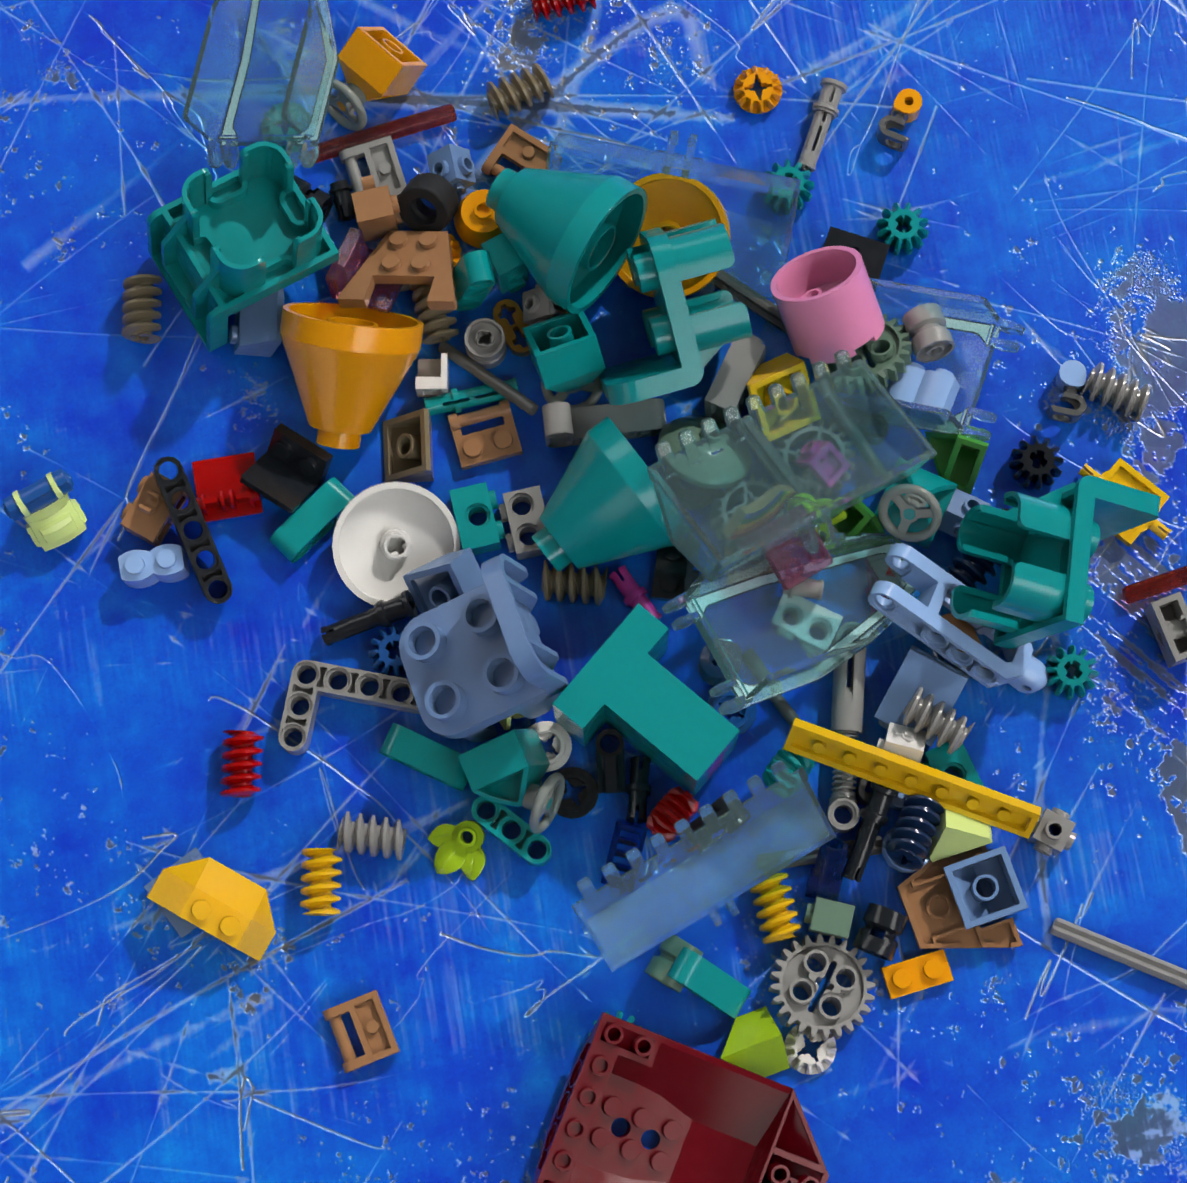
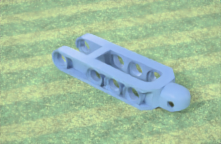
[868,543,1049,693]

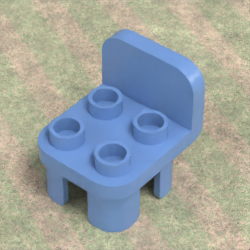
[399,553,569,742]

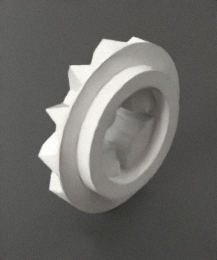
[528,721,572,773]
[784,1025,837,1075]

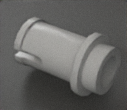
[782,573,824,600]

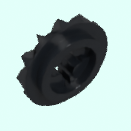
[557,767,598,819]

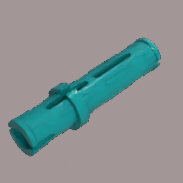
[424,378,519,416]

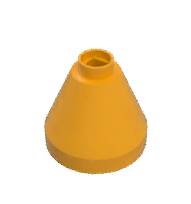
[280,302,424,449]

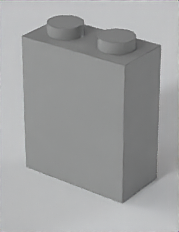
[704,335,766,429]

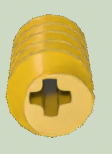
[300,848,343,916]
[750,873,801,944]

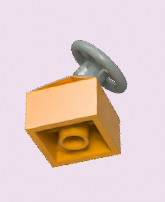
[324,27,427,131]

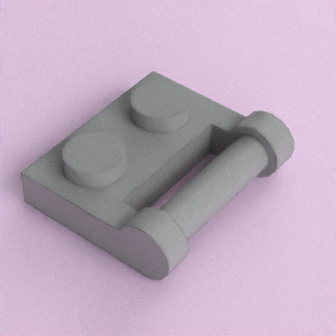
[339,135,406,199]

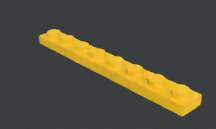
[783,718,1041,839]

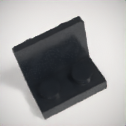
[240,423,333,513]
[651,529,703,604]

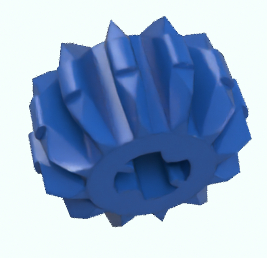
[368,625,406,677]

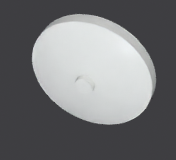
[332,481,460,606]

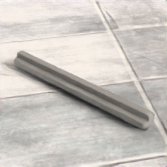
[1050,918,1187,990]

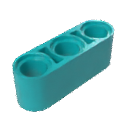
[453,250,495,311]
[270,477,355,563]
[379,723,468,791]
[471,796,552,867]
[667,946,751,1019]

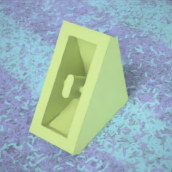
[929,808,992,862]

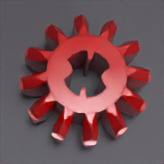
[646,786,699,843]

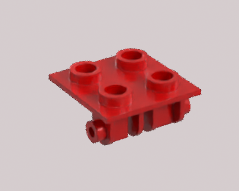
[192,452,263,522]

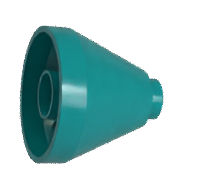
[486,168,647,314]
[531,416,695,572]

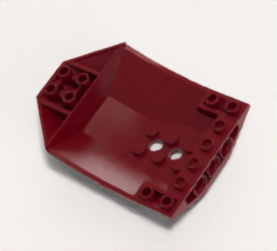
[533,1012,829,1183]

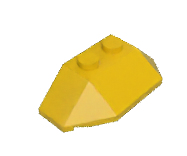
[146,857,276,962]

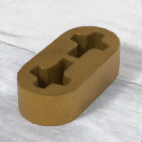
[493,299,530,357]

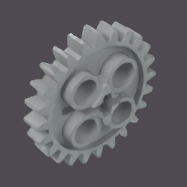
[768,933,876,1042]

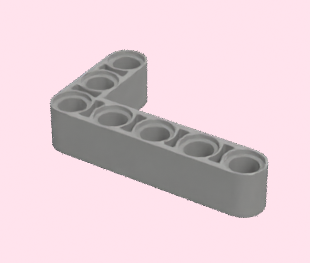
[278,660,420,755]

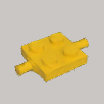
[1078,458,1172,547]

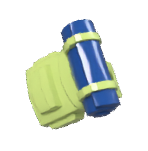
[3,468,87,552]

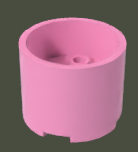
[770,246,885,364]

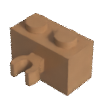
[351,175,403,242]
[120,471,188,547]

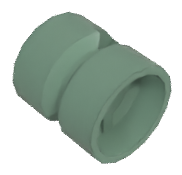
[644,932,704,993]

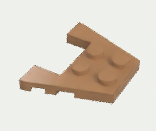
[338,230,458,310]
[896,845,1023,949]

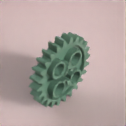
[810,314,913,395]

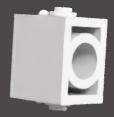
[876,722,926,763]

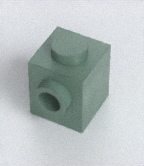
[804,897,855,940]

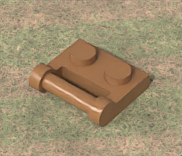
[481,123,563,177]
[447,399,523,470]
[322,990,400,1074]

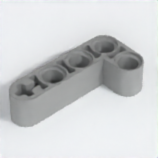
[541,398,667,448]

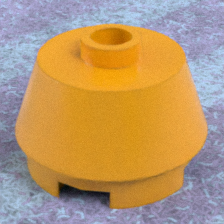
[454,189,503,248]

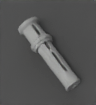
[797,78,848,172]

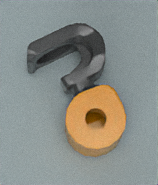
[876,88,922,152]

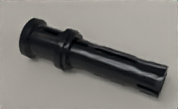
[321,590,418,646]
[841,782,899,882]

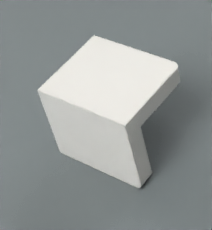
[415,353,449,397]

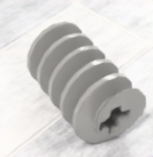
[1080,362,1151,423]
[902,686,975,755]
[337,811,407,861]

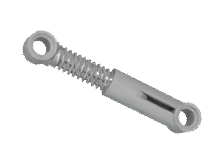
[825,622,868,834]

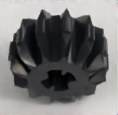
[1009,435,1064,490]

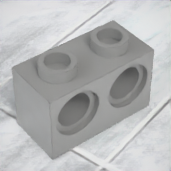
[498,485,545,560]

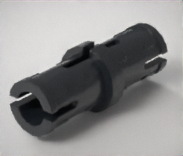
[626,756,651,824]

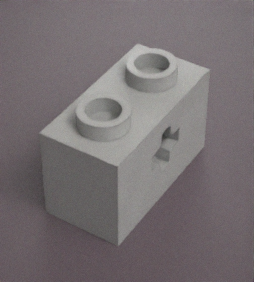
[1144,591,1187,668]

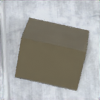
[383,408,434,483]

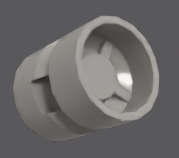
[902,303,955,363]
[464,318,507,369]

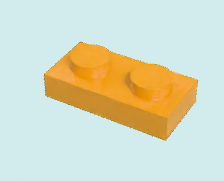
[880,949,954,1000]

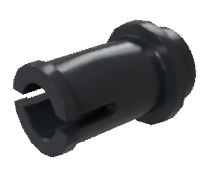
[328,180,356,222]

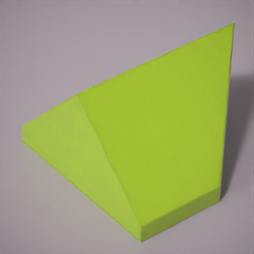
[721,1006,790,1077]

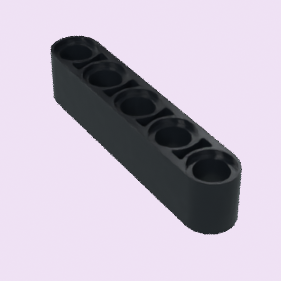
[152,456,233,604]

